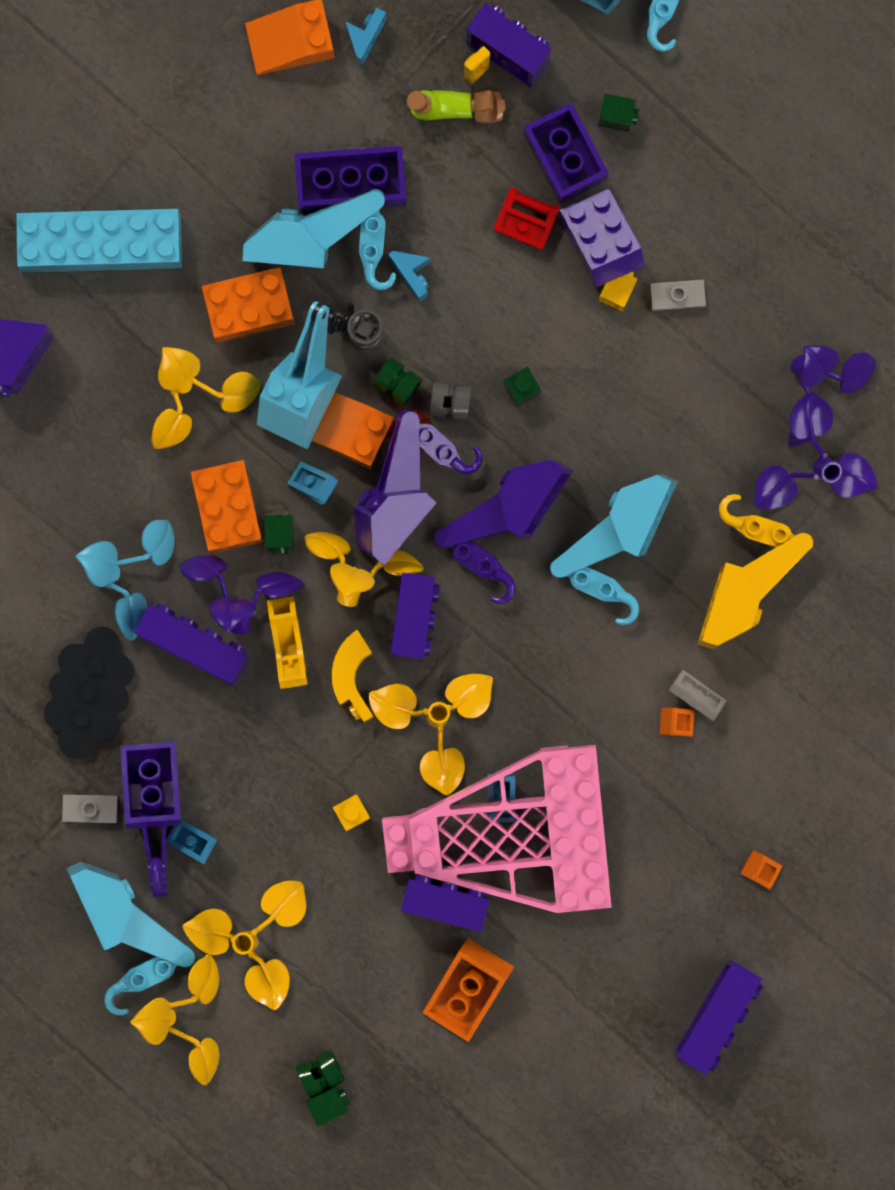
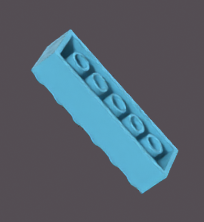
[16,209,182,273]

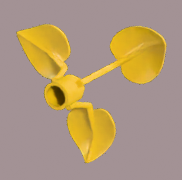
[151,347,261,449]
[304,532,424,607]
[369,674,493,795]
[183,881,307,1010]
[130,954,220,1085]

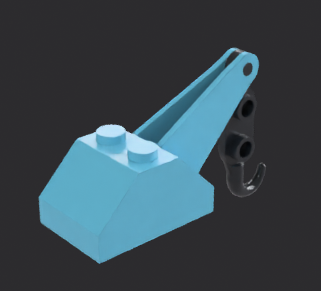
[257,301,354,449]

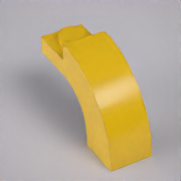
[267,596,308,689]
[332,630,373,723]

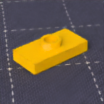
[464,46,490,84]

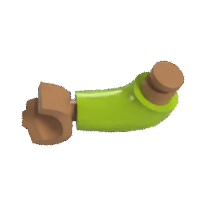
[407,90,505,123]

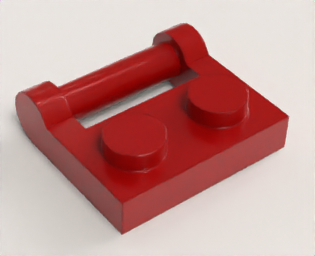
[493,187,561,251]

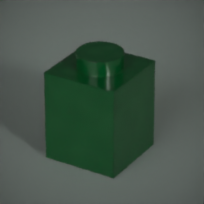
[598,94,640,132]
[504,367,541,407]
[265,515,294,555]
[306,1086,350,1127]

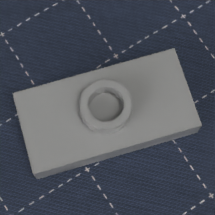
[650,279,706,312]
[669,670,727,721]
[62,795,119,823]

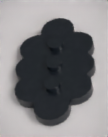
[44,627,135,759]

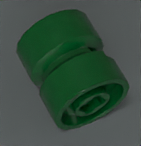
[372,357,423,408]
[295,1049,345,1098]

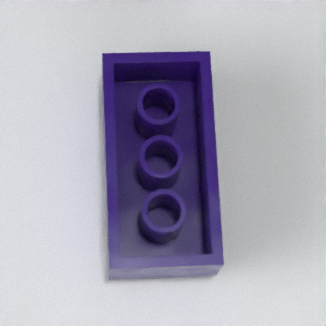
[294,146,406,214]
[134,603,250,687]
[673,960,763,1075]

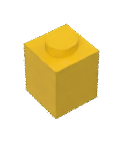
[598,272,638,312]
[333,794,371,832]

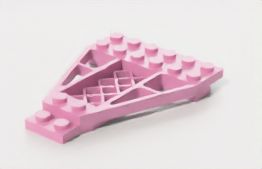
[382,745,612,913]

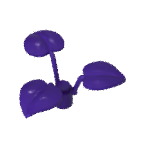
[788,345,876,447]
[754,392,878,509]
[180,555,305,634]

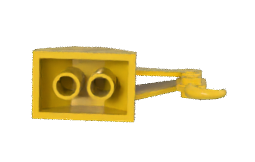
[697,494,813,649]

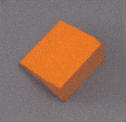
[660,708,695,737]
[741,851,783,890]

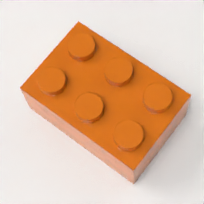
[202,267,295,343]
[191,460,263,554]

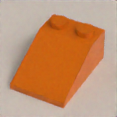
[245,0,334,75]
[311,393,394,470]
[422,938,514,1042]

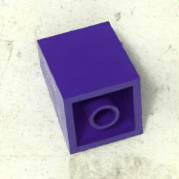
[0,319,54,397]

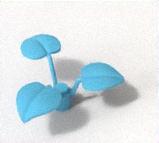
[75,520,175,641]

